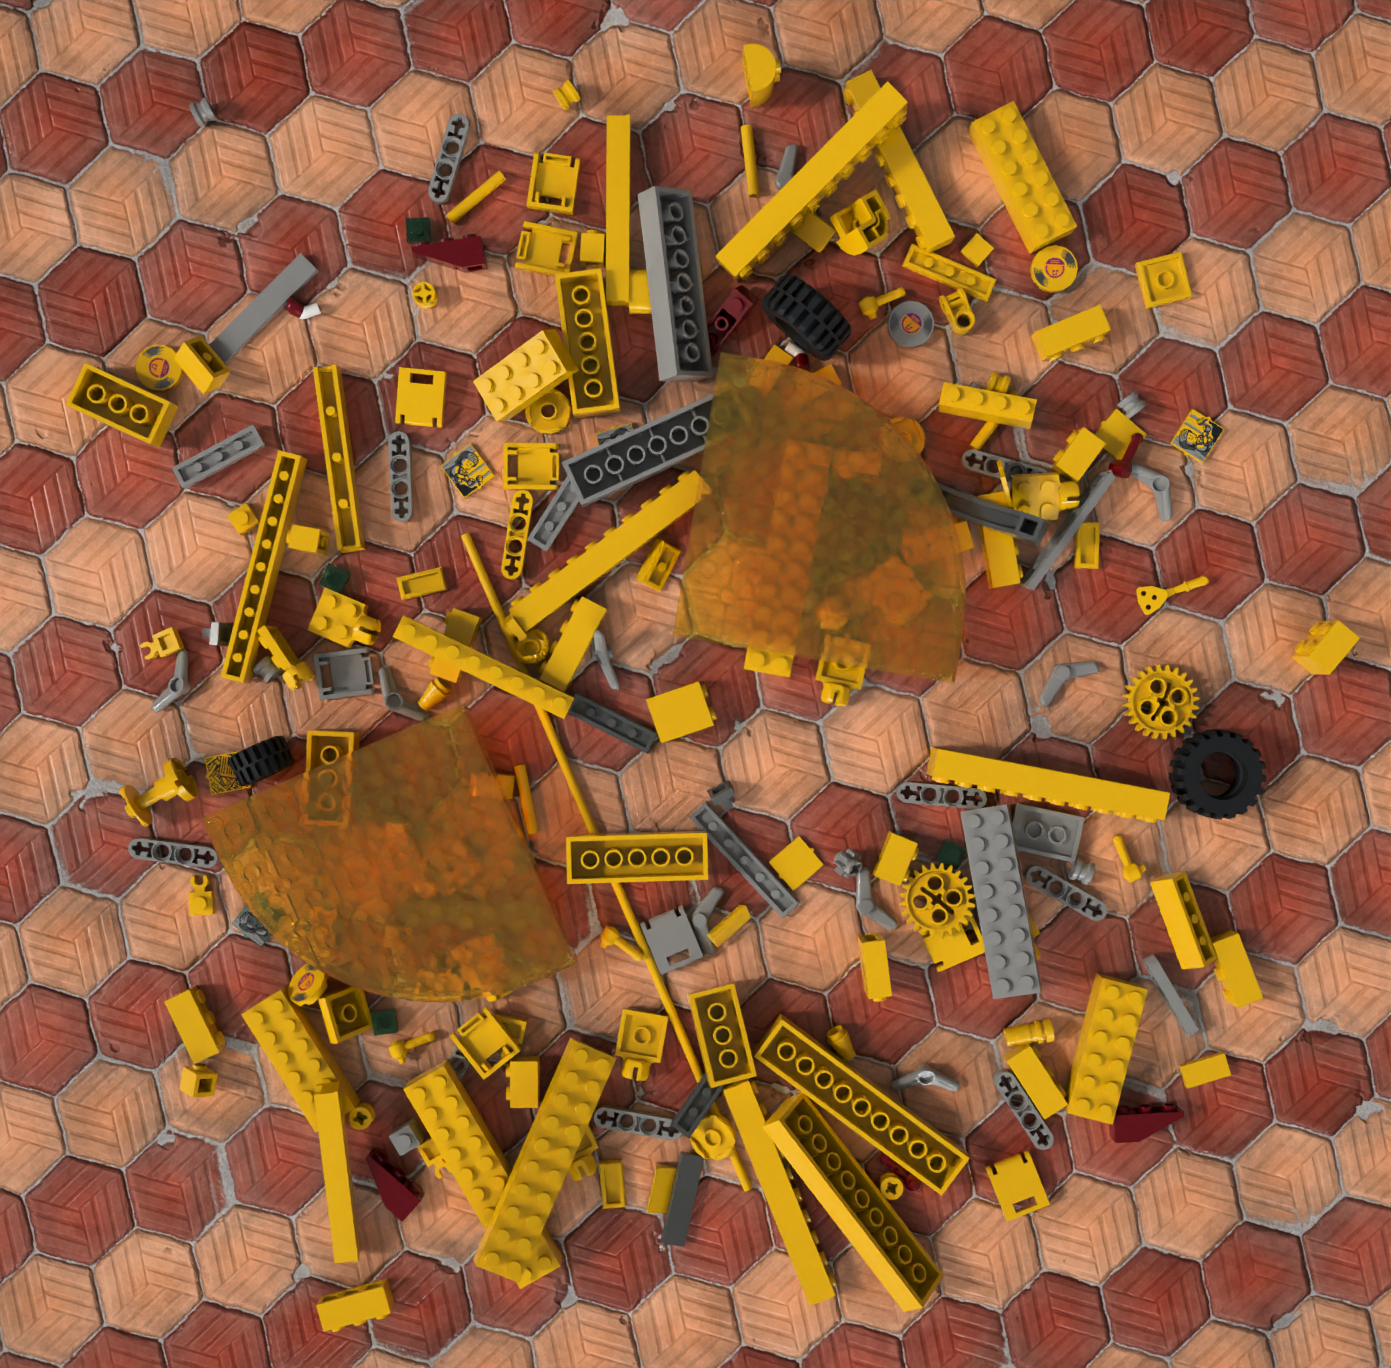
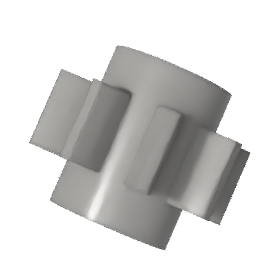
[834,848,862,878]

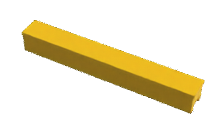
[606,114,631,307]
[313,364,366,553]
[314,1081,361,1263]

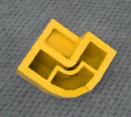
[830,189,891,256]

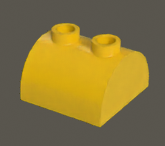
[742,44,781,108]
[318,983,374,1044]

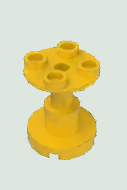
[119,757,199,827]

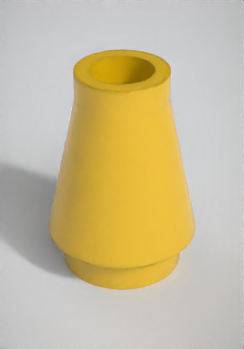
[418,677,451,711]
[826,1025,856,1061]

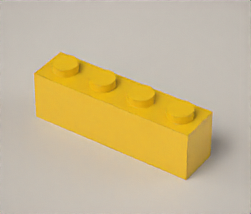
[939,382,1037,430]
[975,491,1023,589]
[538,596,608,692]
[1150,871,1217,969]

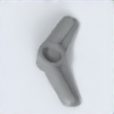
[775,144,798,190]
[1131,462,1173,521]
[594,630,621,691]
[151,649,191,712]
[1039,661,1099,707]
[378,665,429,722]
[856,867,898,930]
[690,887,724,956]
[890,1064,960,1092]

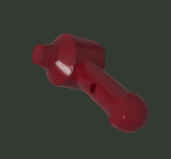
[1109,433,1143,479]
[880,1153,921,1191]

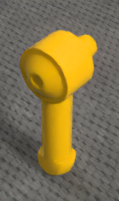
[858,287,906,320]
[1112,835,1146,883]
[599,925,644,962]
[388,1031,436,1064]

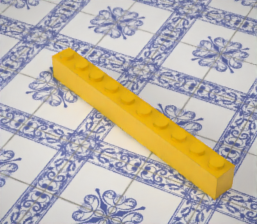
[221,450,308,683]
[509,470,712,633]
[723,1078,837,1306]

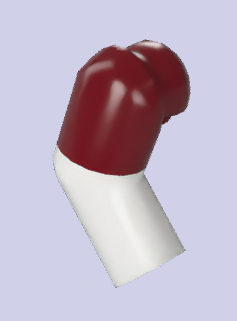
[286,298,322,320]
[784,341,810,375]

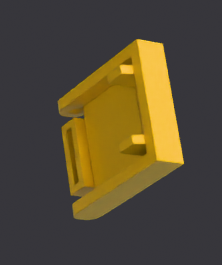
[527,152,581,215]
[514,221,579,277]
[395,367,447,428]
[503,443,560,491]
[918,909,985,972]
[450,1006,522,1080]
[985,1151,1050,1222]

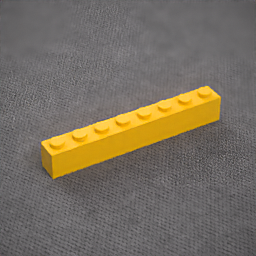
[843,70,955,254]
[393,615,574,719]

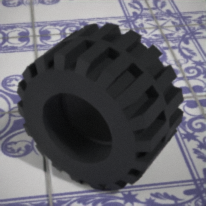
[228,736,295,786]

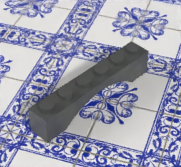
[904,474,1049,546]

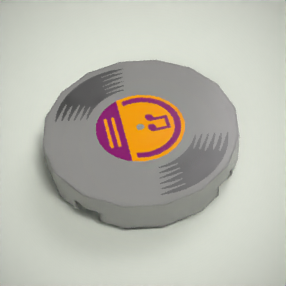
[887,301,934,348]

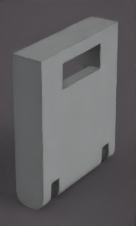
[313,647,376,701]
[640,905,704,975]

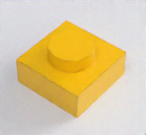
[226,503,260,535]
[504,614,527,641]

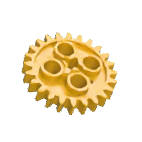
[1122,664,1200,739]
[899,863,975,939]

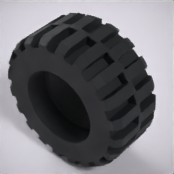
[761,274,851,361]
[1169,729,1266,820]

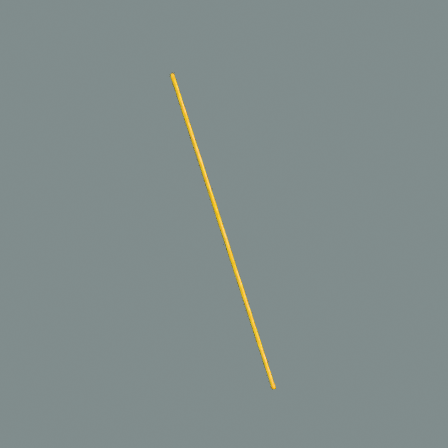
[461,533,753,1191]

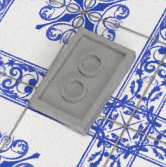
[1012,802,1085,863]

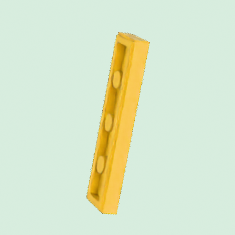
[902,244,997,303]

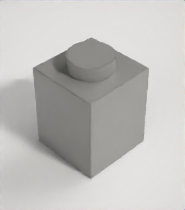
[389,1117,425,1156]

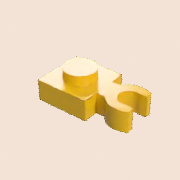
[140,627,184,659]
[188,874,216,916]
[417,1137,451,1179]

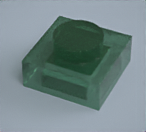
[406,217,431,244]
[319,563,351,594]
[935,839,967,870]
[371,1008,399,1036]

